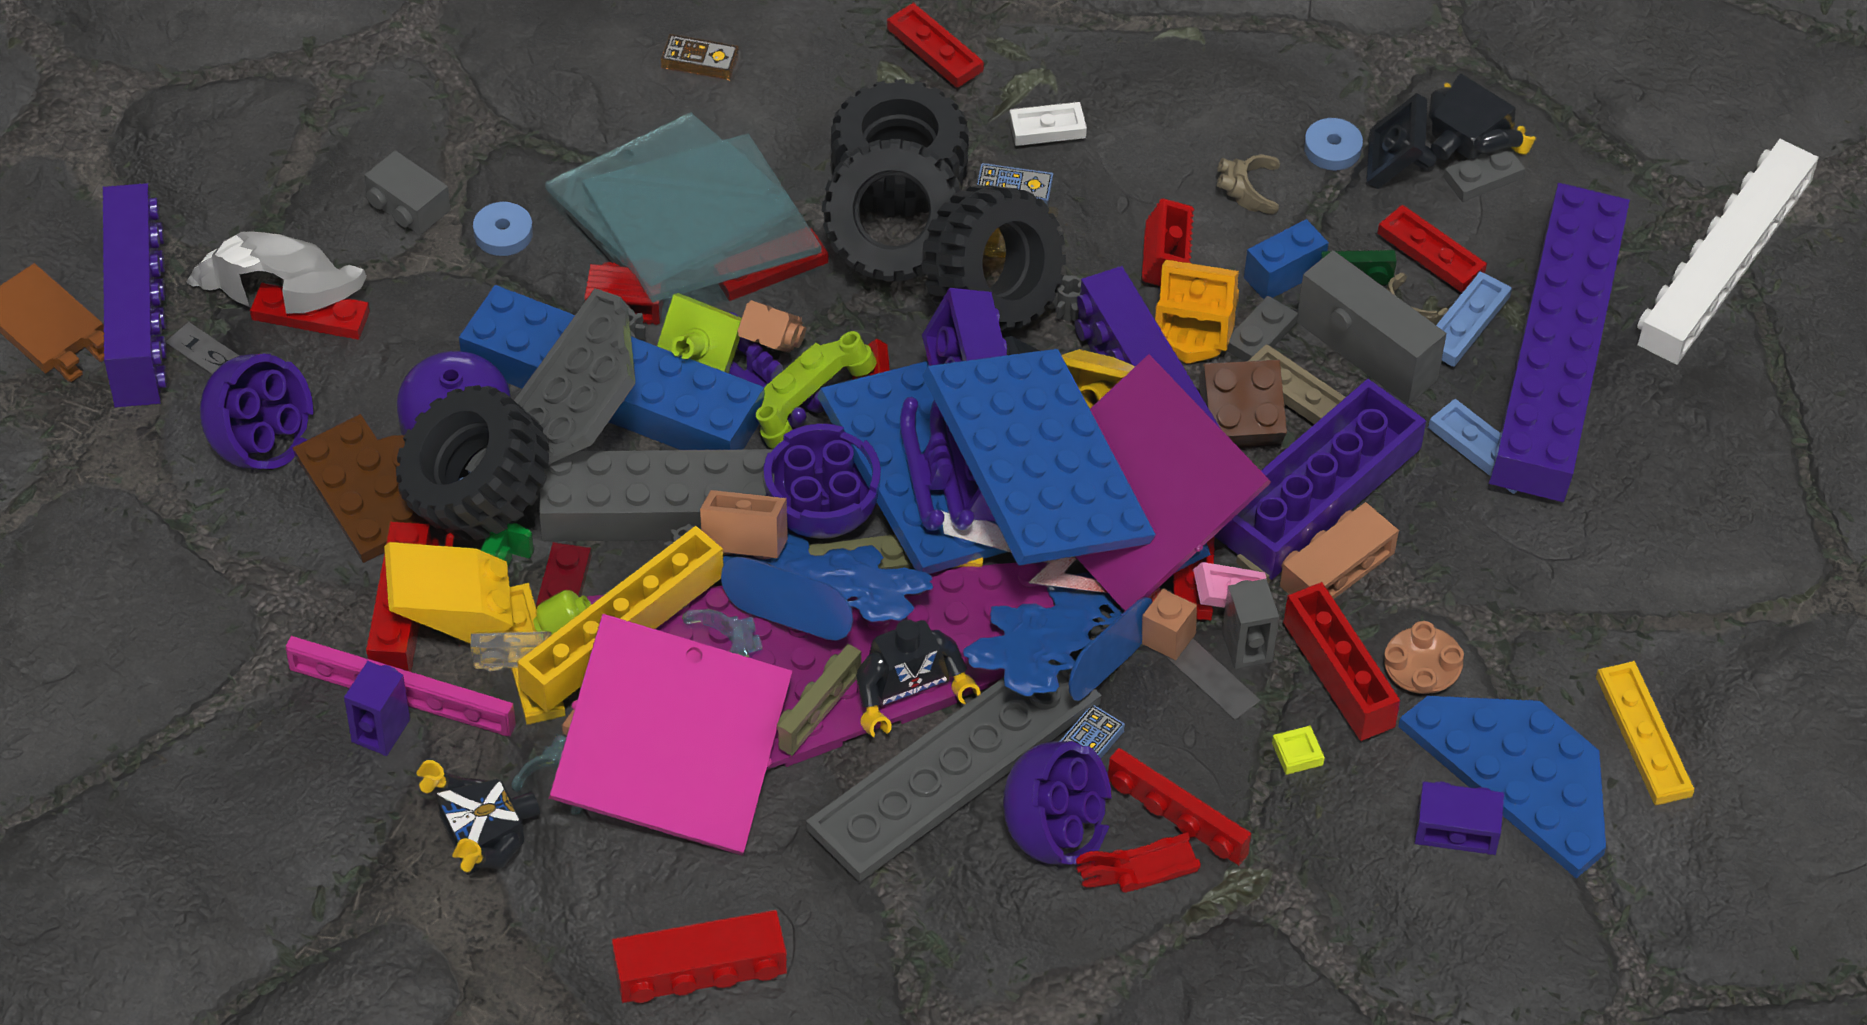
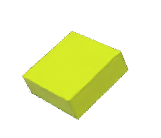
[1272,725,1325,775]

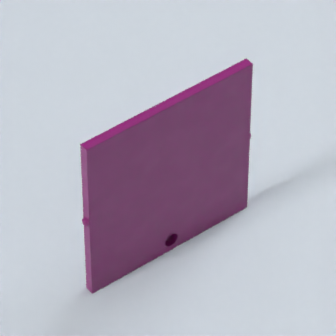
[1075,354,1272,611]

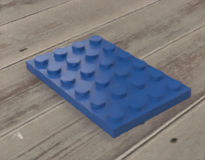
[922,349,1156,566]
[817,361,1008,574]

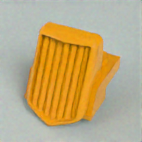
[1155,260,1239,364]

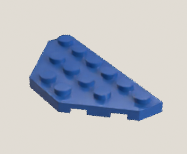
[1398,696,1606,879]

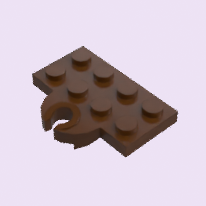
[292,414,432,563]

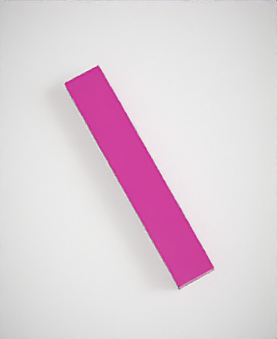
[285,636,516,736]

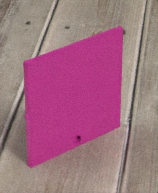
[549,614,792,855]

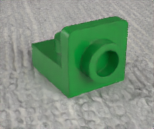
[481,523,534,566]

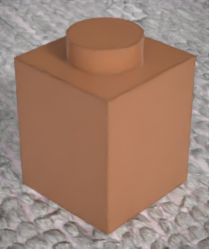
[1142,589,1197,660]

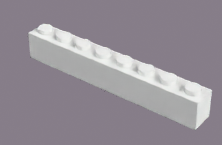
[1637,139,1819,365]

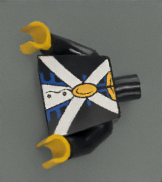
[416,760,540,875]

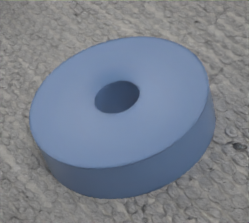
[1304,118,1363,170]
[473,202,533,256]

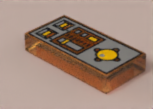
[661,34,739,80]

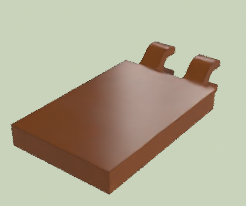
[0,263,104,382]

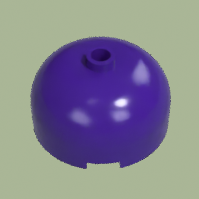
[397,351,511,461]
[200,354,313,469]
[764,424,881,539]
[1003,741,1112,864]

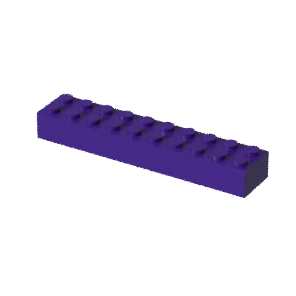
[1489,182,1630,502]

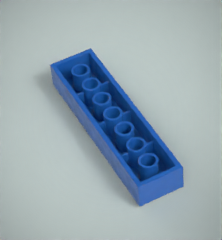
[459,285,764,450]

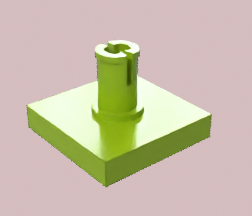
[657,293,742,374]

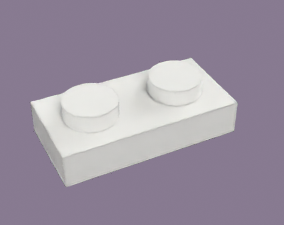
[1009,102,1087,146]

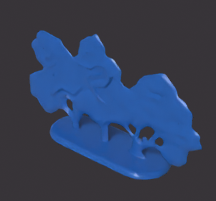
[721,530,933,640]
[963,572,1153,701]

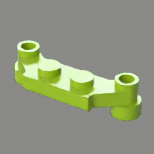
[756,331,877,449]

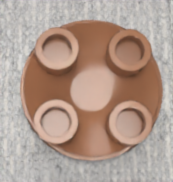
[1384,621,1464,694]

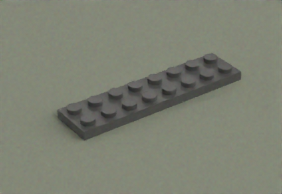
[806,660,1102,882]

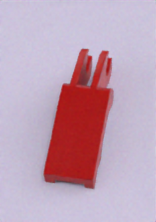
[1075,832,1201,893]

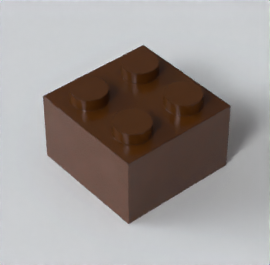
[1199,360,1287,448]

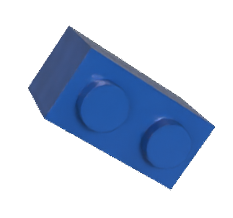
[1244,219,1329,300]

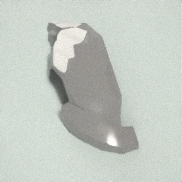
[187,232,367,313]

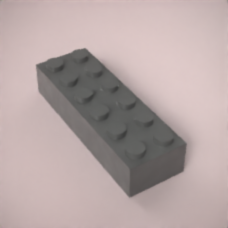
[540,449,774,541]

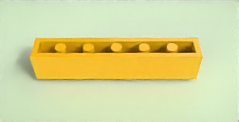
[517,526,723,712]

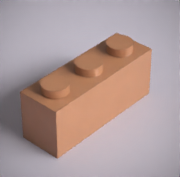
[1280,502,1399,599]

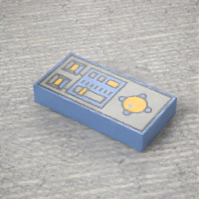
[977,163,1053,205]
[1060,705,1125,759]

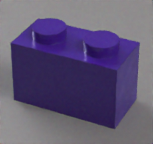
[344,661,410,756]
[1415,781,1504,855]

